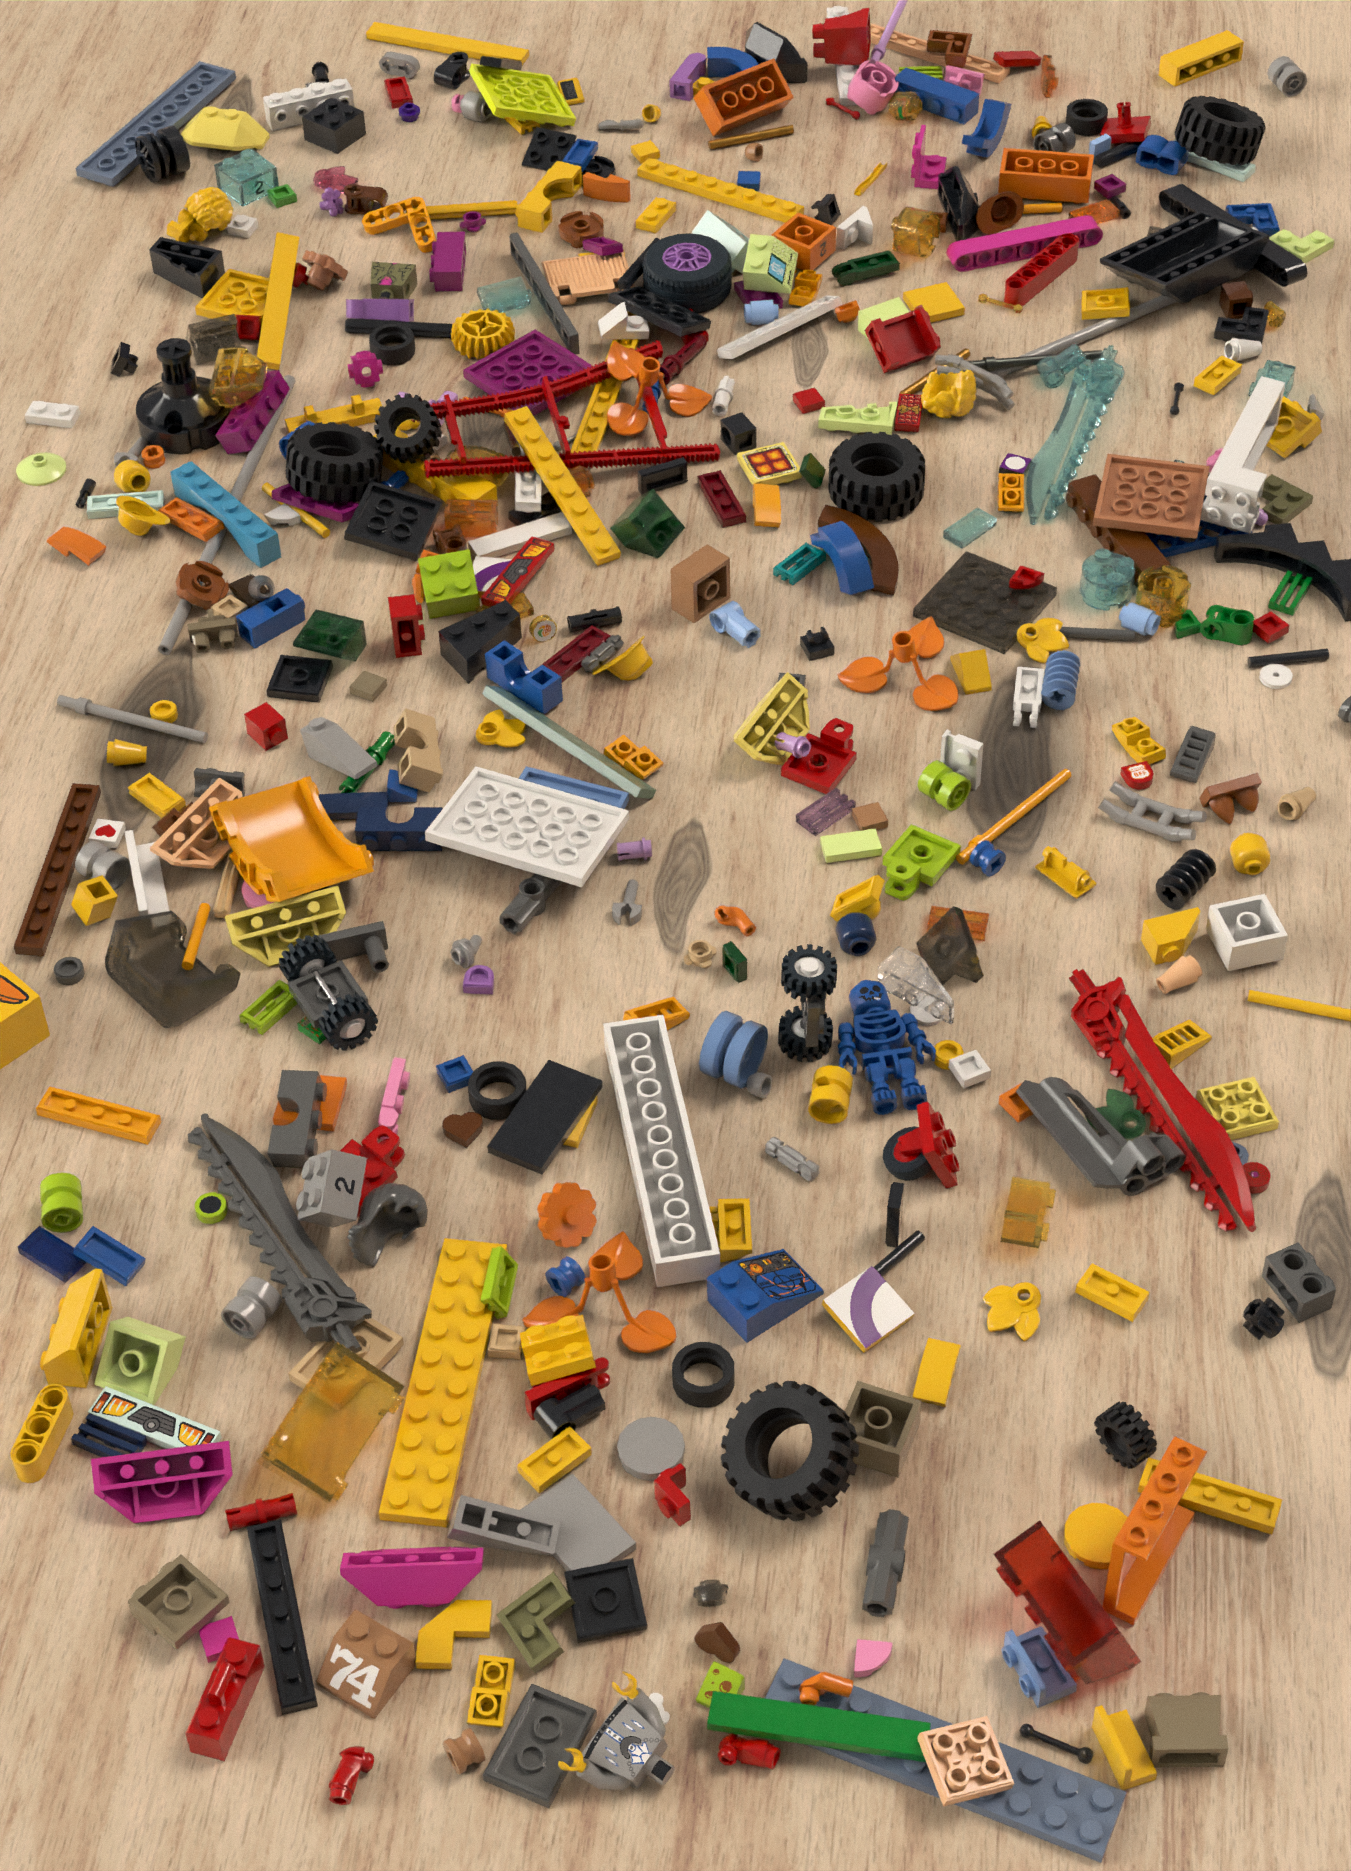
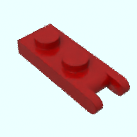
[524,1357,610,1421]

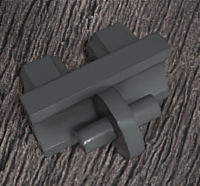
[194,768,245,797]

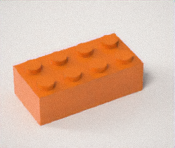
[693,58,794,137]
[998,148,1094,204]

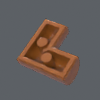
[927,30,972,68]

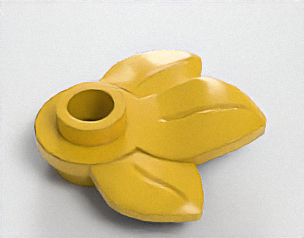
[1017,618,1069,664]
[476,709,526,747]
[983,1282,1041,1341]

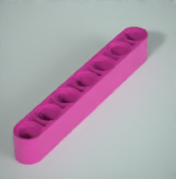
[946,216,1103,272]

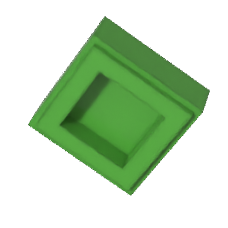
[267,184,297,208]

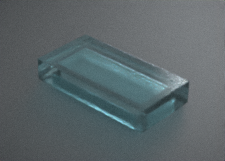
[943,507,997,549]

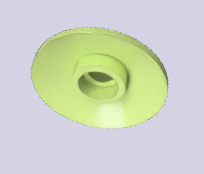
[16,452,66,486]

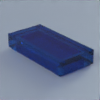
[17,1226,87,1283]

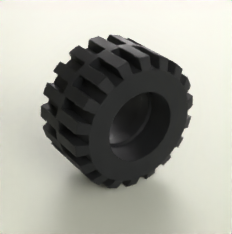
[374,393,442,464]

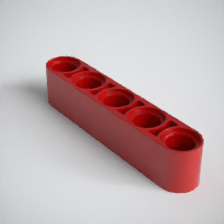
[1004,233,1079,308]

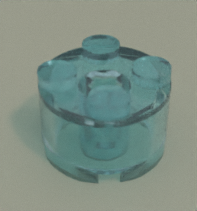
[1079,548,1135,610]

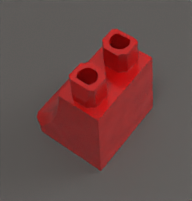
[812,8,871,65]

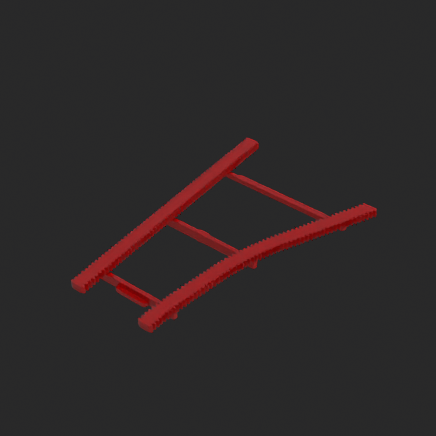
[411,340,721,479]

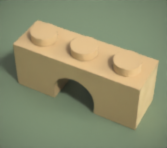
[393,708,443,793]

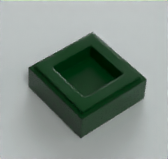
[799,453,826,489]
[722,941,747,983]

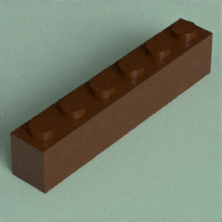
[1066,474,1171,593]

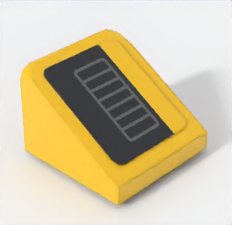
[557,77,585,105]

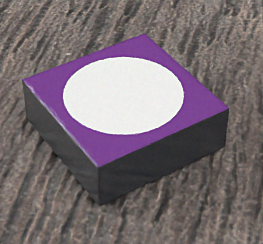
[999,453,1032,477]

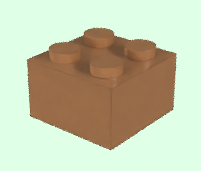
[670,544,730,623]

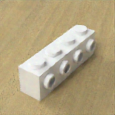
[263,79,355,131]

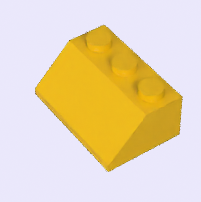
[40,1269,113,1388]

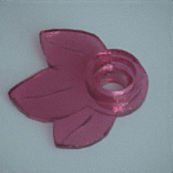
[313,166,358,193]

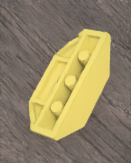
[181,106,270,151]
[733,672,810,766]
[224,886,346,967]

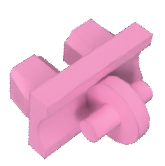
[944,65,984,96]

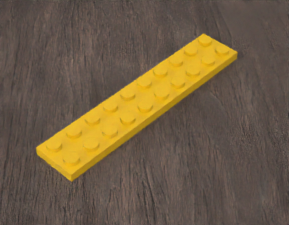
[379,1238,508,1528]

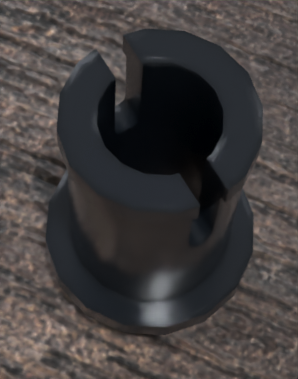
[312,62,329,83]

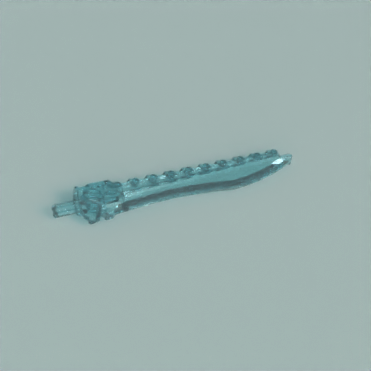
[1026,345,1125,525]

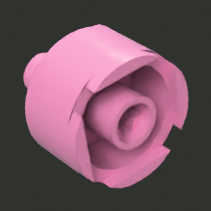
[847,60,899,115]

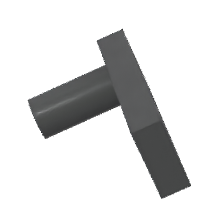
[302,921,389,973]

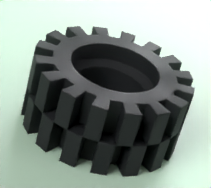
[1094,1401,1157,1469]

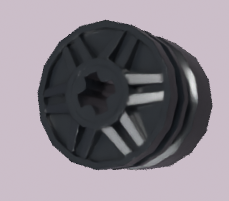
[135,125,190,183]

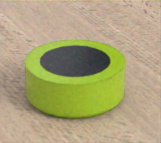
[195,1192,228,1224]

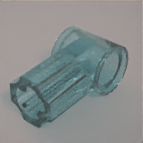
[1037,343,1087,388]

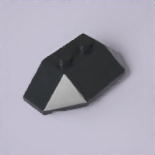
[745,22,808,83]
[937,166,981,241]

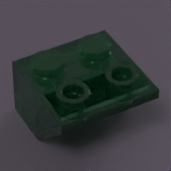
[610,489,685,558]
[293,609,367,662]

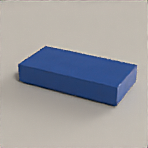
[562,139,598,172]
[73,1226,146,1286]

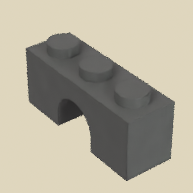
[268,1070,327,1168]

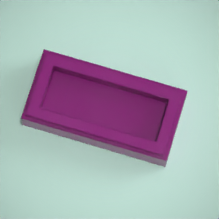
[583,236,624,256]

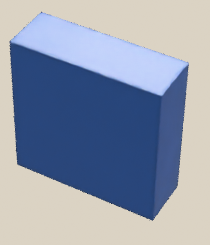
[737,171,761,191]
[436,1055,473,1093]

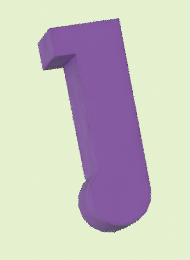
[670,53,706,101]
[346,298,414,322]

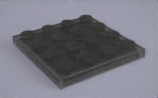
[913,551,1057,654]

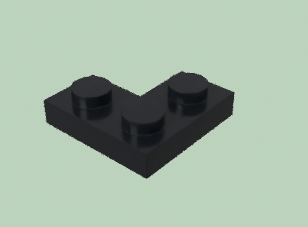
[1214,306,1269,344]

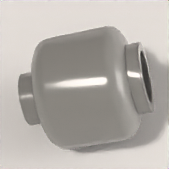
[460,91,492,122]

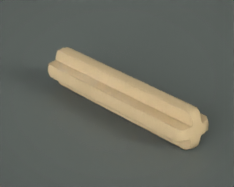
[213,850,240,919]

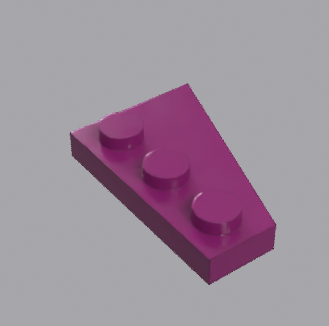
[272,483,358,523]

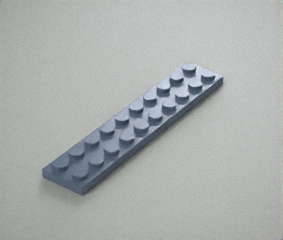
[76,61,236,187]
[765,1658,1126,1863]

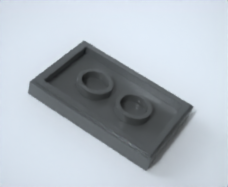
[483,1683,597,1808]

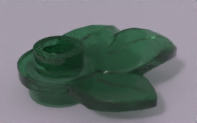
[1085,1089,1146,1139]

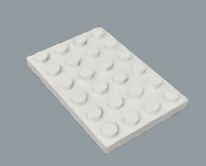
[425,767,629,887]

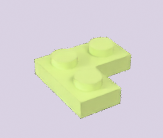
[1269,229,1334,263]

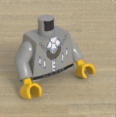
[558,1671,675,1790]

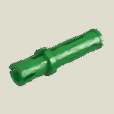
[339,731,395,793]

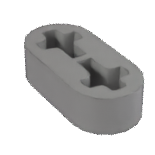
[379,52,420,78]

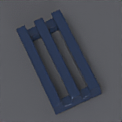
[71,1413,148,1457]

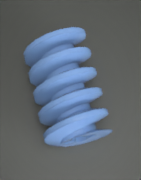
[1041,651,1081,710]

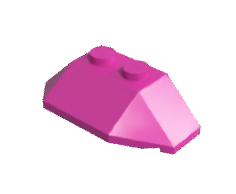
[91,1441,233,1523]
[340,1547,484,1609]

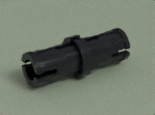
[567,606,622,633]

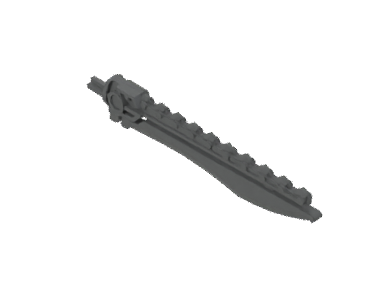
[188,1113,372,1359]

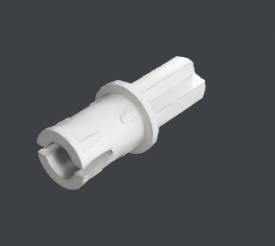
[712,376,735,416]

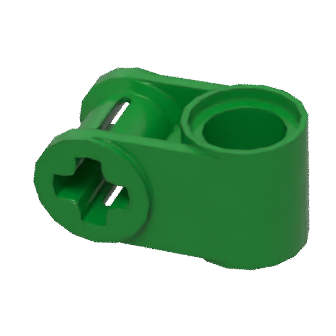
[1200,605,1254,646]

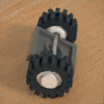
[279,935,378,1051]
[778,944,837,1062]

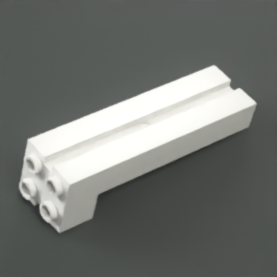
[1201,376,1285,533]

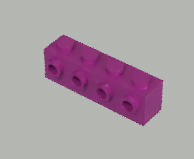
[216,370,290,454]

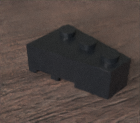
[149,237,225,298]
[438,600,522,684]

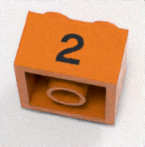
[772,212,836,271]

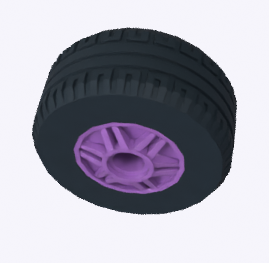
[643,233,732,314]

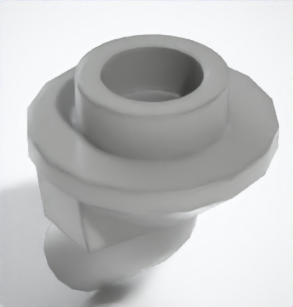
[451,935,482,968]

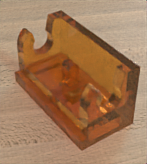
[444,499,498,537]

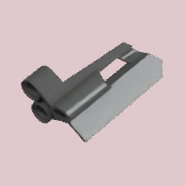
[1016,1077,1186,1196]

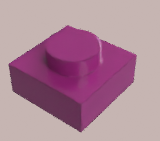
[1094,174,1126,199]

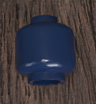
[835,913,877,956]

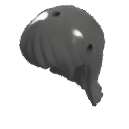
[347,1183,428,1267]

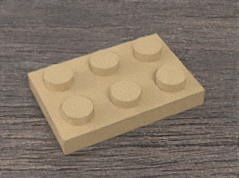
[288,1318,404,1413]

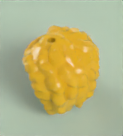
[184,187,234,231]
[921,370,976,418]

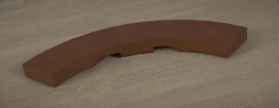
[818,504,899,595]

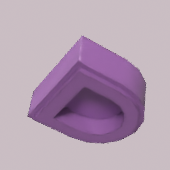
[463,965,495,994]

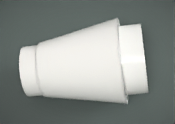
[1224,338,1262,362]

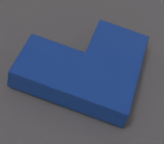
[1225,203,1280,237]

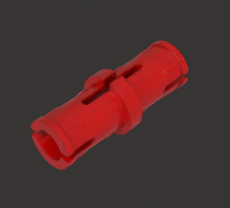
[225,1493,297,1532]

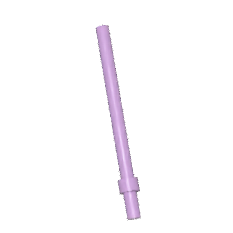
[869,0,908,64]

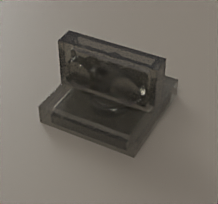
[186,314,243,365]
[916,906,984,989]

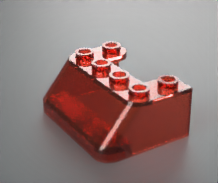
[994,1520,1142,1685]

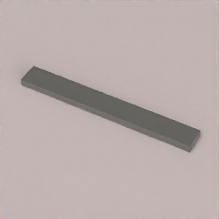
[509,232,580,355]

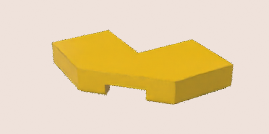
[415,1600,493,1669]

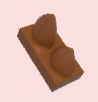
[1199,773,1262,824]

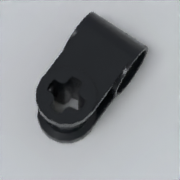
[434,52,470,90]

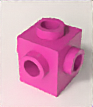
[347,351,383,387]

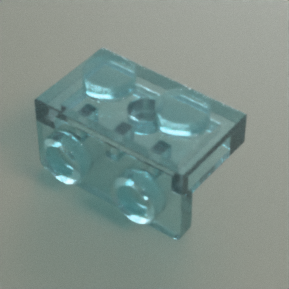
[477,276,532,313]

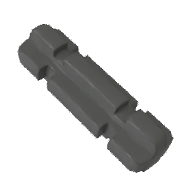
[581,635,624,672]

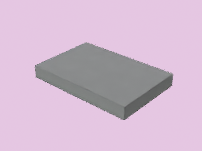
[520,1474,636,1571]

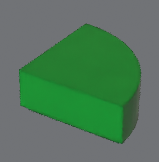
[1175,609,1201,639]

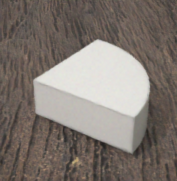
[264,503,301,526]

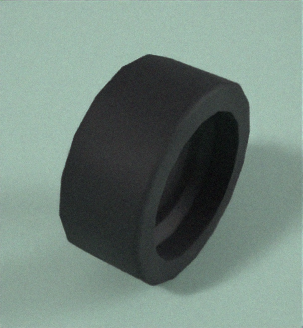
[1066,99,1108,136]
[369,324,415,365]
[468,1061,527,1120]
[672,1342,735,1408]

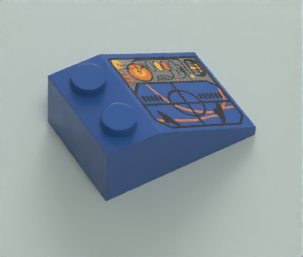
[707,1249,824,1343]

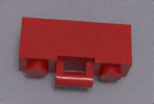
[185,1637,265,1761]

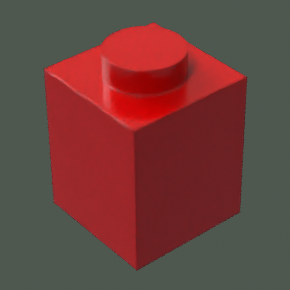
[244,702,288,751]

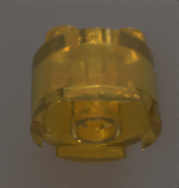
[891,207,940,258]
[1135,565,1191,628]

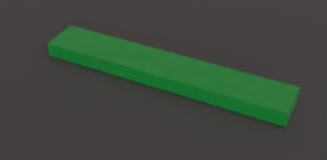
[707,1691,931,1762]

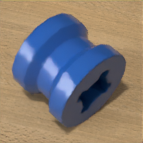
[970,840,1006,877]
[545,1256,586,1298]

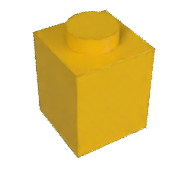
[71,875,118,926]

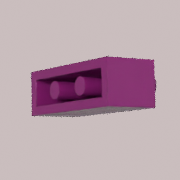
[429,232,467,292]

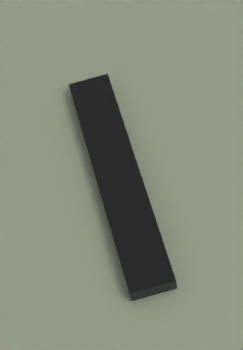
[247,1519,318,1715]

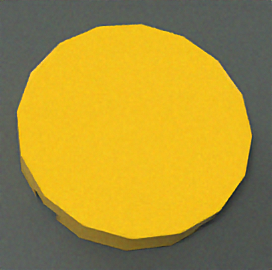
[1064,1503,1128,1569]

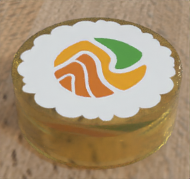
[529,615,557,642]

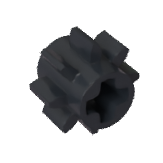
[1243,1297,1285,1340]

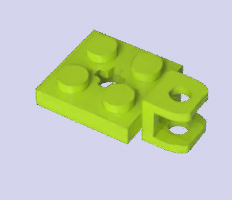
[882,824,961,901]

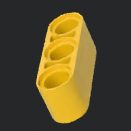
[10,1384,73,1483]

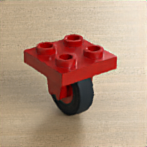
[883,1101,960,1189]

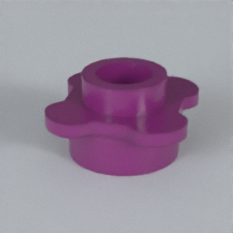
[459,211,486,232]

